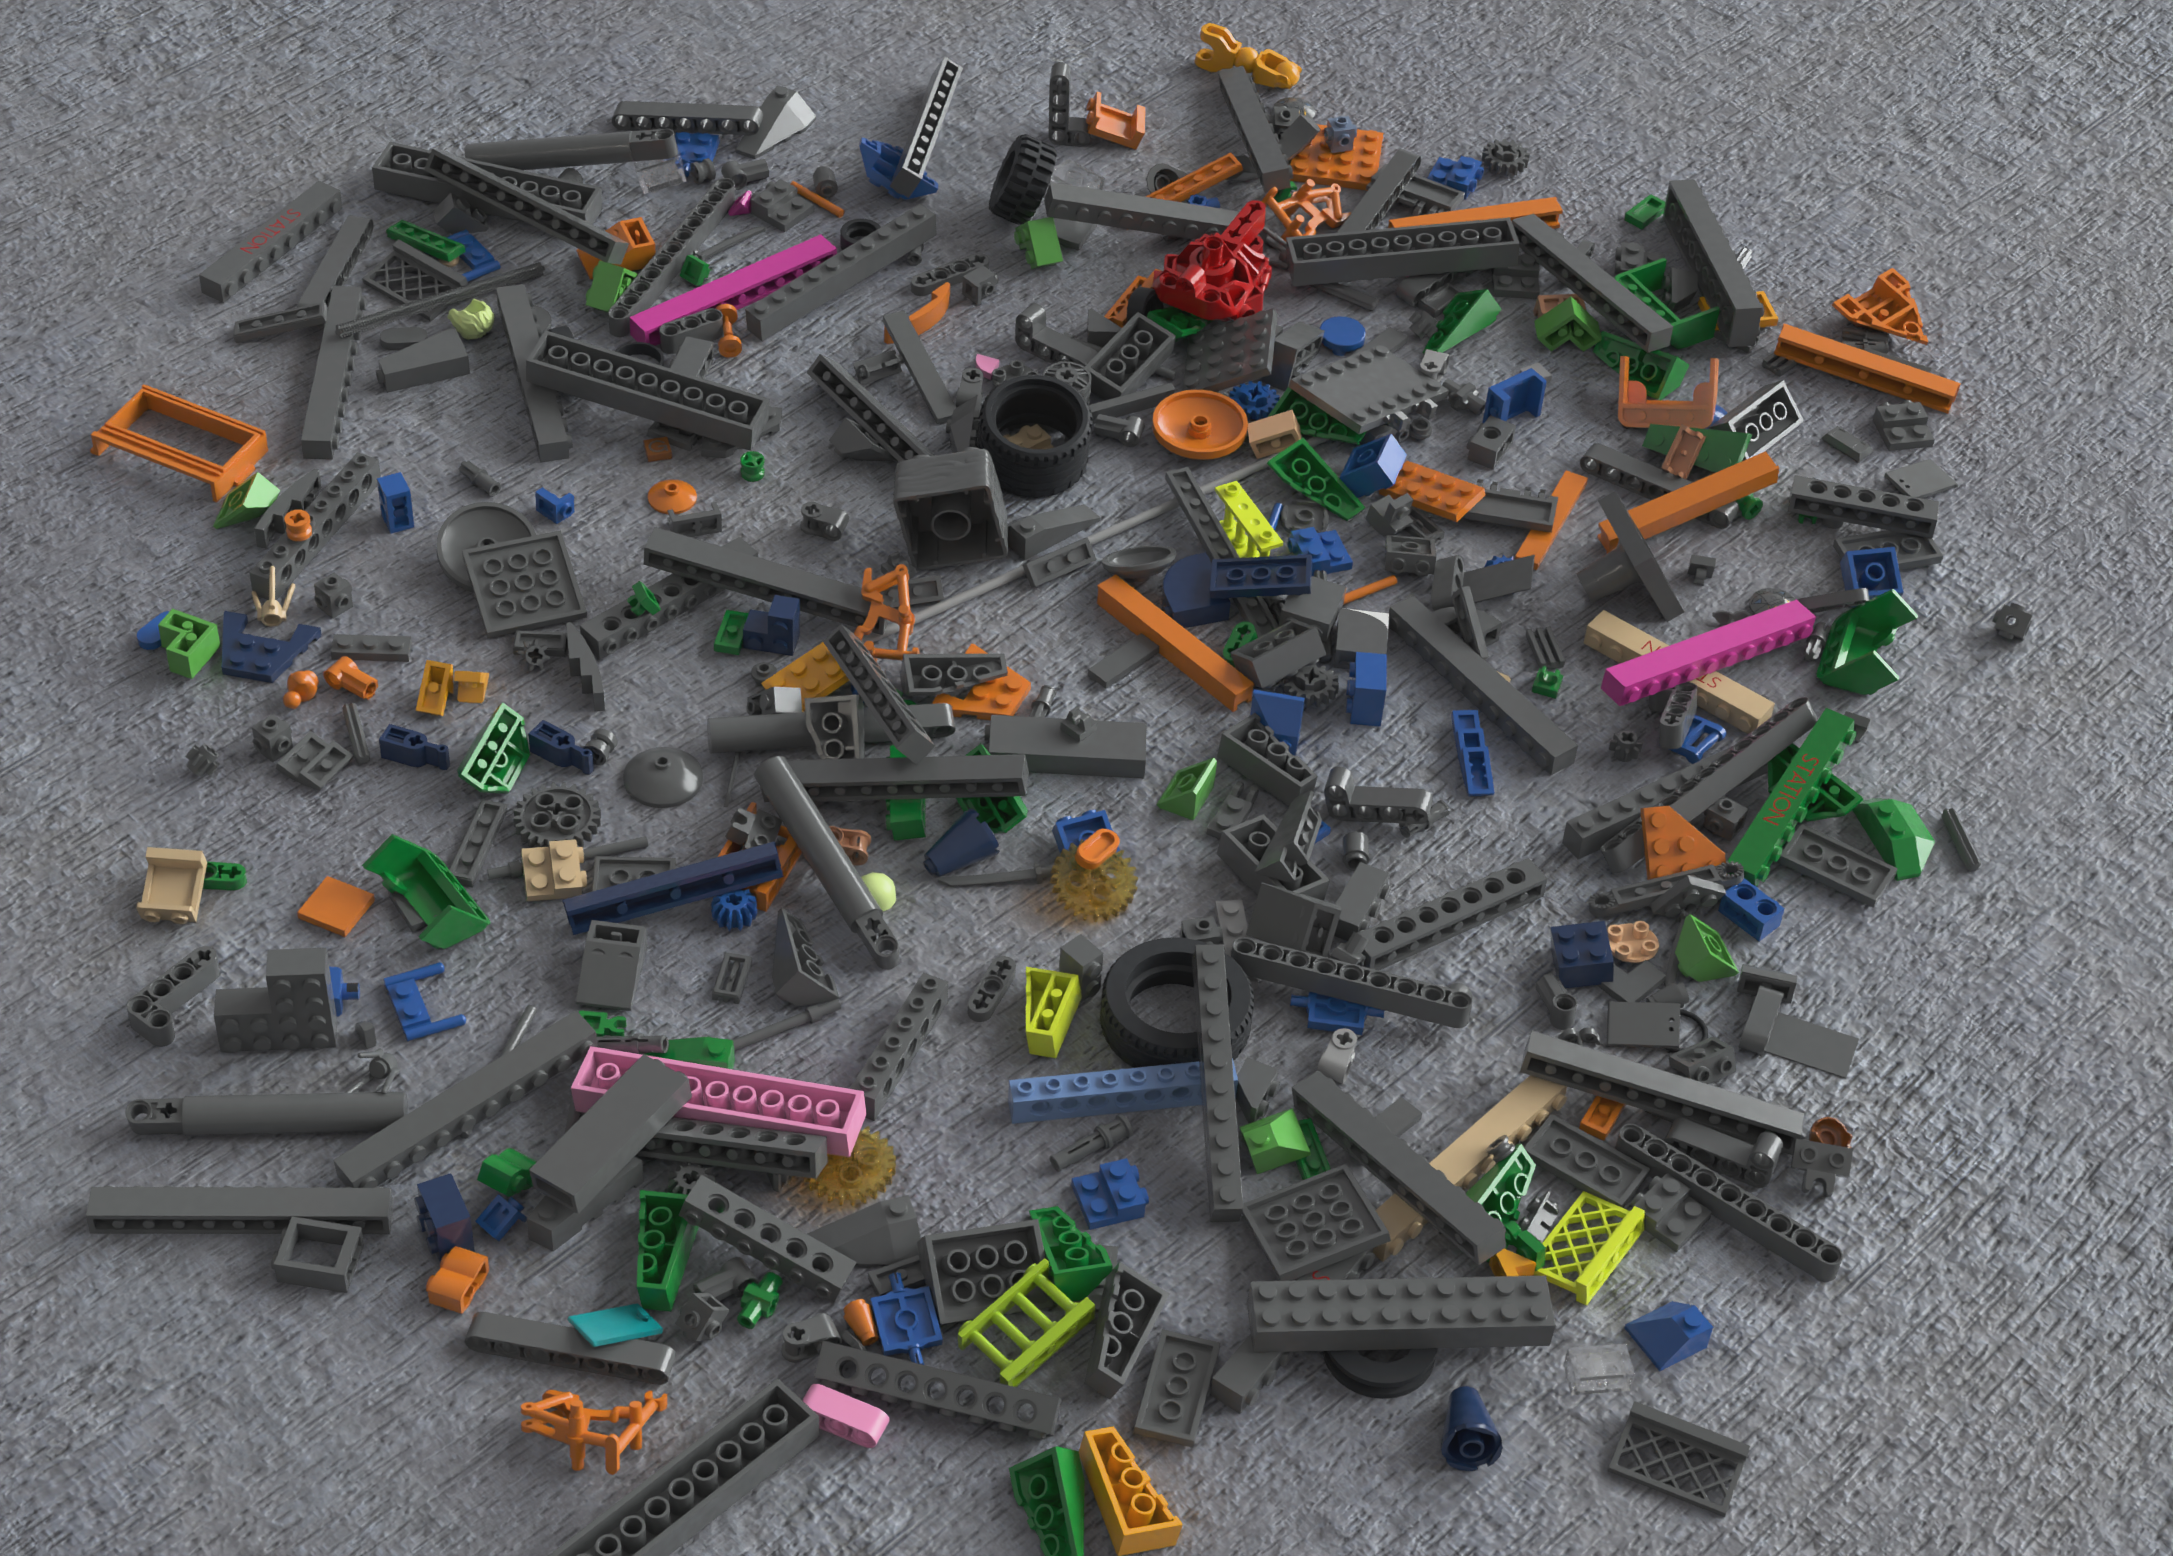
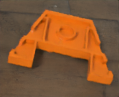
[931,643,1031,720]

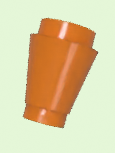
[843,1299,879,1346]

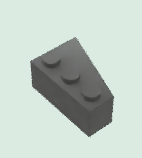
[1262,321,1324,391]

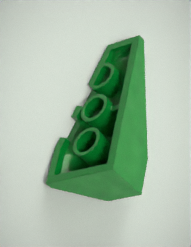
[1593,331,1689,400]

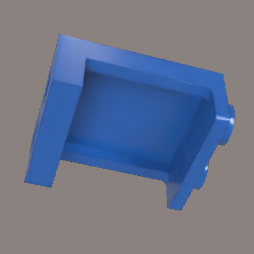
[1482,368,1547,423]

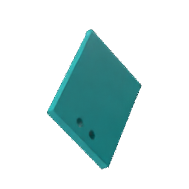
[567,1303,663,1347]

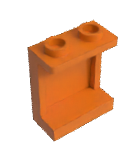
[1086,91,1145,150]

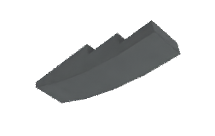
[254,469,322,549]
[566,622,605,711]

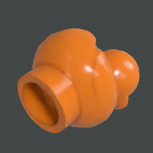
[283,670,319,709]

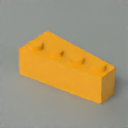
[1079,1426,1183,1556]

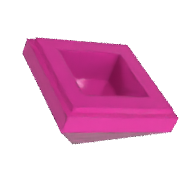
[728,190,751,216]

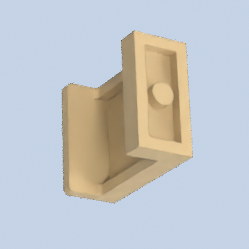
[136,847,207,924]

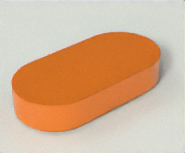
[1075,829,1120,869]

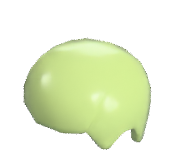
[861,872,896,911]

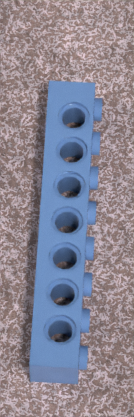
[1008,1058,1238,1124]

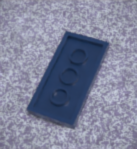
[1210,554,1313,599]

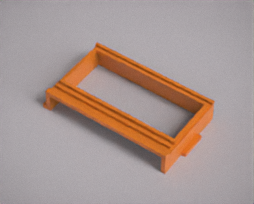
[90,384,268,502]

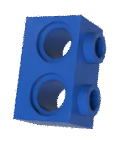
[377,472,414,534]
[1718,878,1785,942]

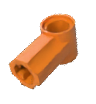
[323,656,378,700]

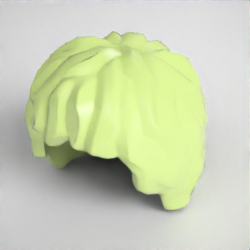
[447,299,494,340]

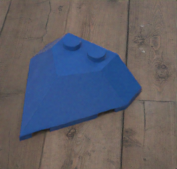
[859,138,938,200]

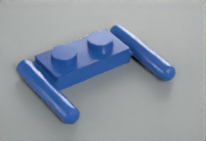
[424,229,501,282]
[383,962,466,1041]

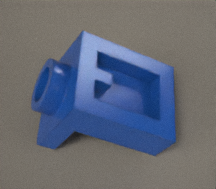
[535,487,575,524]
[475,1194,527,1241]

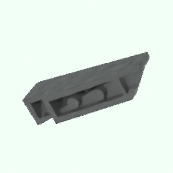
[1255,790,1322,883]

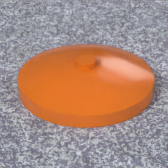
[1152,390,1248,460]

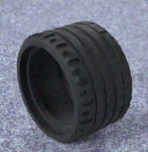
[978,375,1092,498]

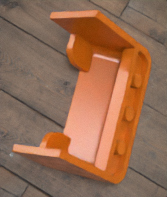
[1618,356,1719,429]

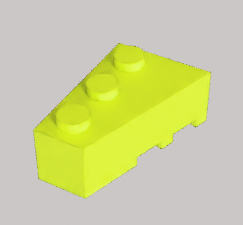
[1026,967,1082,1058]

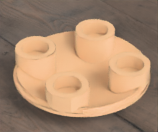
[1607,921,1659,963]

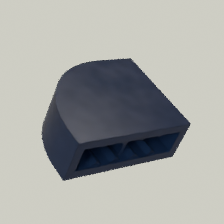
[1162,552,1231,628]

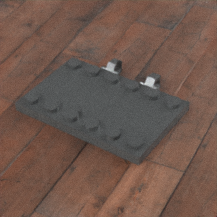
[1289,345,1449,434]

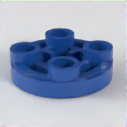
[1320,316,1366,356]

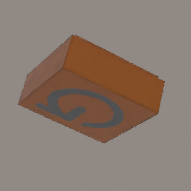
[643,437,672,462]

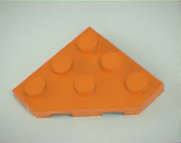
[1640,806,1726,880]

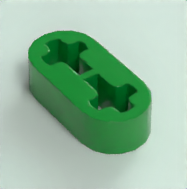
[1223,621,1258,667]

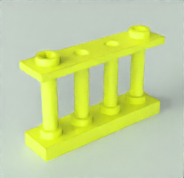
[1215,481,1283,558]

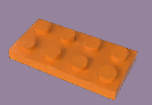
[1379,461,1485,522]

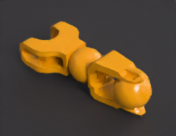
[1195,23,1302,89]

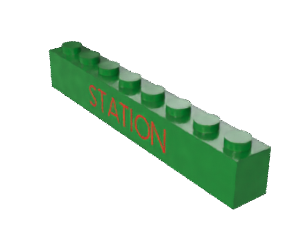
[1727,708,1856,887]

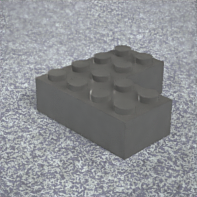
[214,948,337,1052]

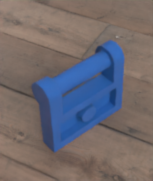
[1669,715,1727,764]

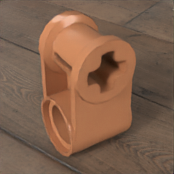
[829,826,871,865]

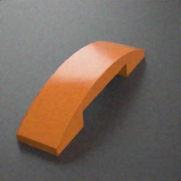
[884,282,950,344]

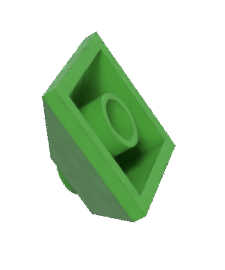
[213,472,280,529]
[1675,914,1739,982]
[1239,1108,1311,1174]

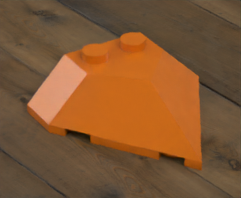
[1832,268,1928,345]

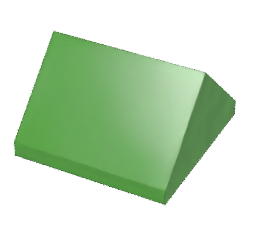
[1156,757,1217,821]

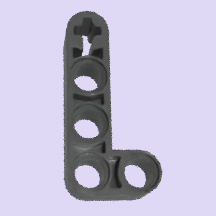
[1049,62,1090,147]
[1015,303,1098,367]
[1649,682,1697,749]
[1324,767,1433,824]
[126,946,220,1047]
[1664,1118,1783,1188]

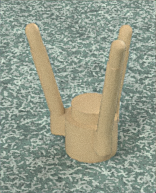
[251,566,295,627]

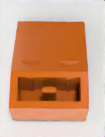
[576,217,656,280]

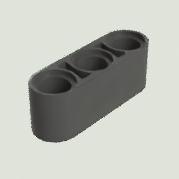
[660,308,723,354]

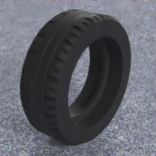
[1100,937,1254,1068]

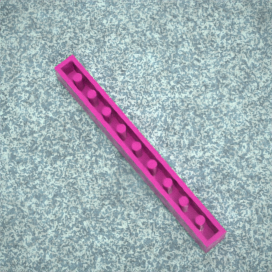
[629,234,837,346]
[1601,599,1816,706]

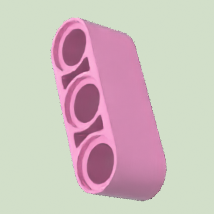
[802,1384,890,1448]

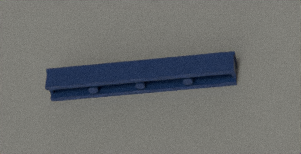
[562,841,784,935]

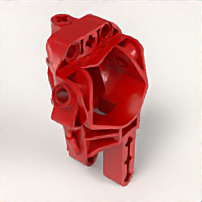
[1153,200,1272,322]

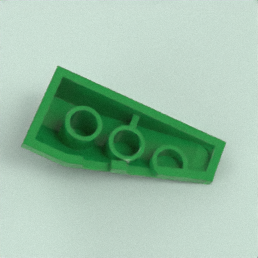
[1422,289,1502,354]
[1147,307,1214,343]
[1268,386,1367,444]
[1267,437,1366,522]
[644,1037,735,1070]
[1466,1144,1536,1263]
[1029,1206,1113,1304]
[1009,1446,1085,1556]

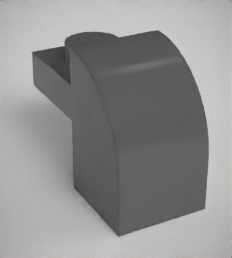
[1365,493,1414,536]

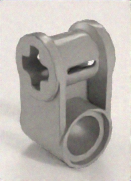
[1420,349,1450,382]
[1317,1028,1357,1084]

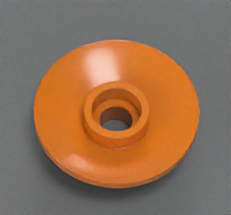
[648,479,697,514]

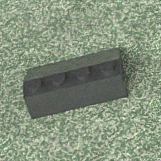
[917,1219,1054,1325]

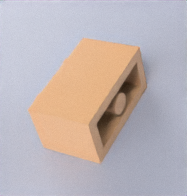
[1248,410,1301,459]

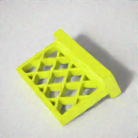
[1534,1191,1645,1306]

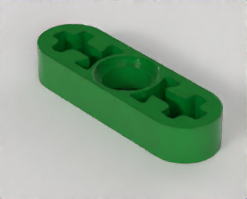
[202,862,247,891]

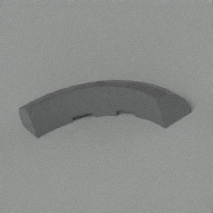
[1225,114,1320,181]

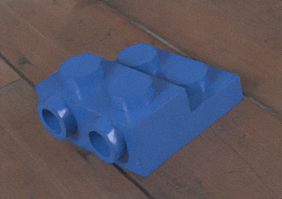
[1427,156,1484,200]
[1287,527,1353,576]
[1052,810,1123,875]
[1071,1158,1149,1230]

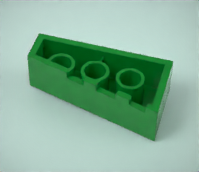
[1642,424,1752,473]

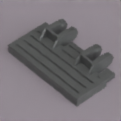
[1366,164,1465,216]
[1462,479,1558,533]

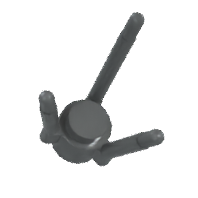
[1262,227,1288,270]
[345,1048,400,1094]

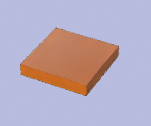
[297,876,375,937]

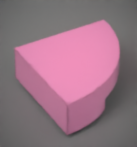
[976,354,999,380]

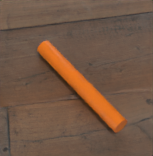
[790,181,845,218]
[1343,575,1397,605]

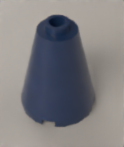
[923,808,1000,877]
[1441,1386,1503,1471]

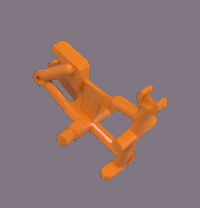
[1261,179,1351,242]
[854,564,920,662]
[521,1390,667,1475]

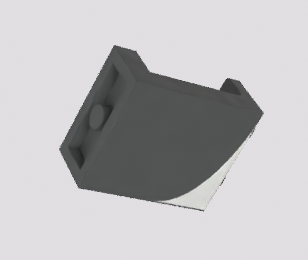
[1333,608,1390,669]

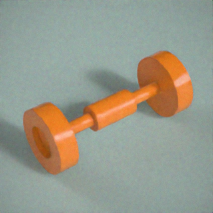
[715,304,742,358]

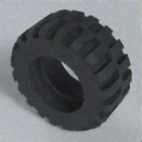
[989,134,1057,225]

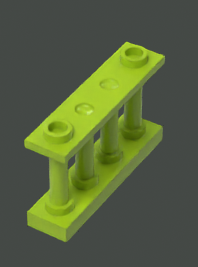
[958,1258,1095,1387]

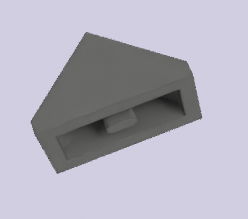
[1087,308,1122,347]

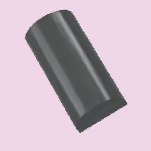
[1737,964,1797,1003]

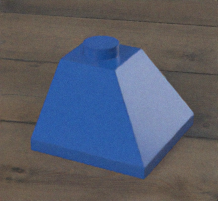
[1250,689,1305,756]
[1624,1301,1713,1371]

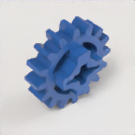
[1229,381,1280,421]

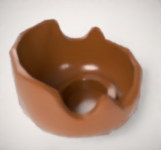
[1809,1117,1853,1148]

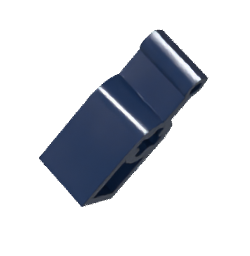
[528,720,594,775]
[379,724,450,770]

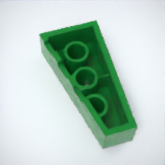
[637,1190,699,1312]

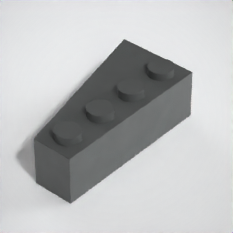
[1217,713,1318,806]

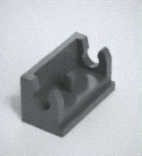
[667,502,722,537]

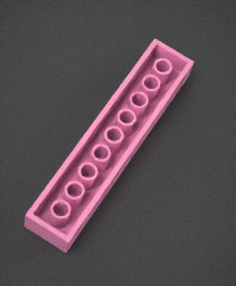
[571,1046,866,1157]

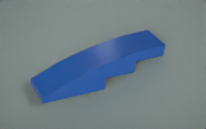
[1451,710,1495,796]

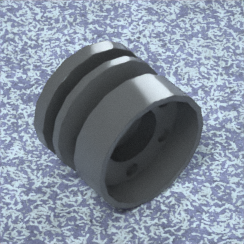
[1042,362,1091,405]

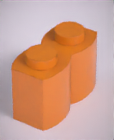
[426,1246,489,1314]

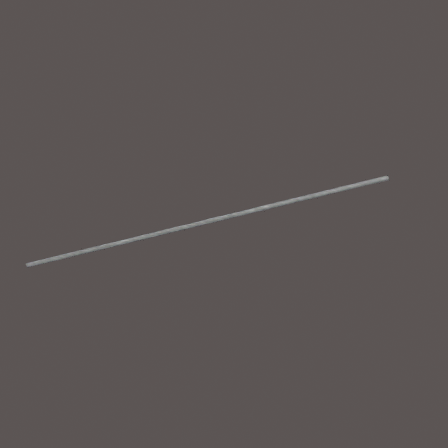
[862,436,1330,644]

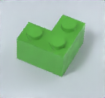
[1014,217,1063,269]
[586,260,638,313]
[1534,297,1602,352]
[158,609,220,679]

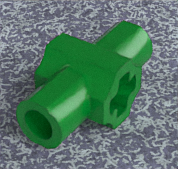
[737,1272,783,1329]

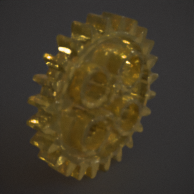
[1050,839,1138,922]
[804,1126,896,1206]

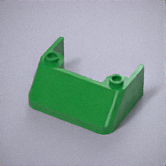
[1615,258,1720,349]
[1816,589,1918,695]
[362,834,491,949]

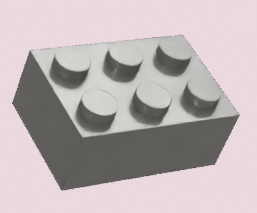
[1230,619,1326,689]

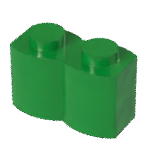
[477,1148,537,1197]

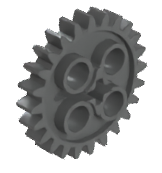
[513,782,601,848]

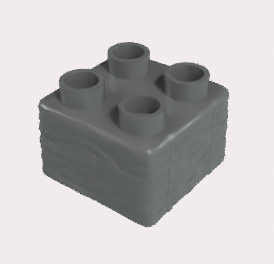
[893,447,1008,571]

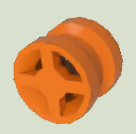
[284,510,312,541]

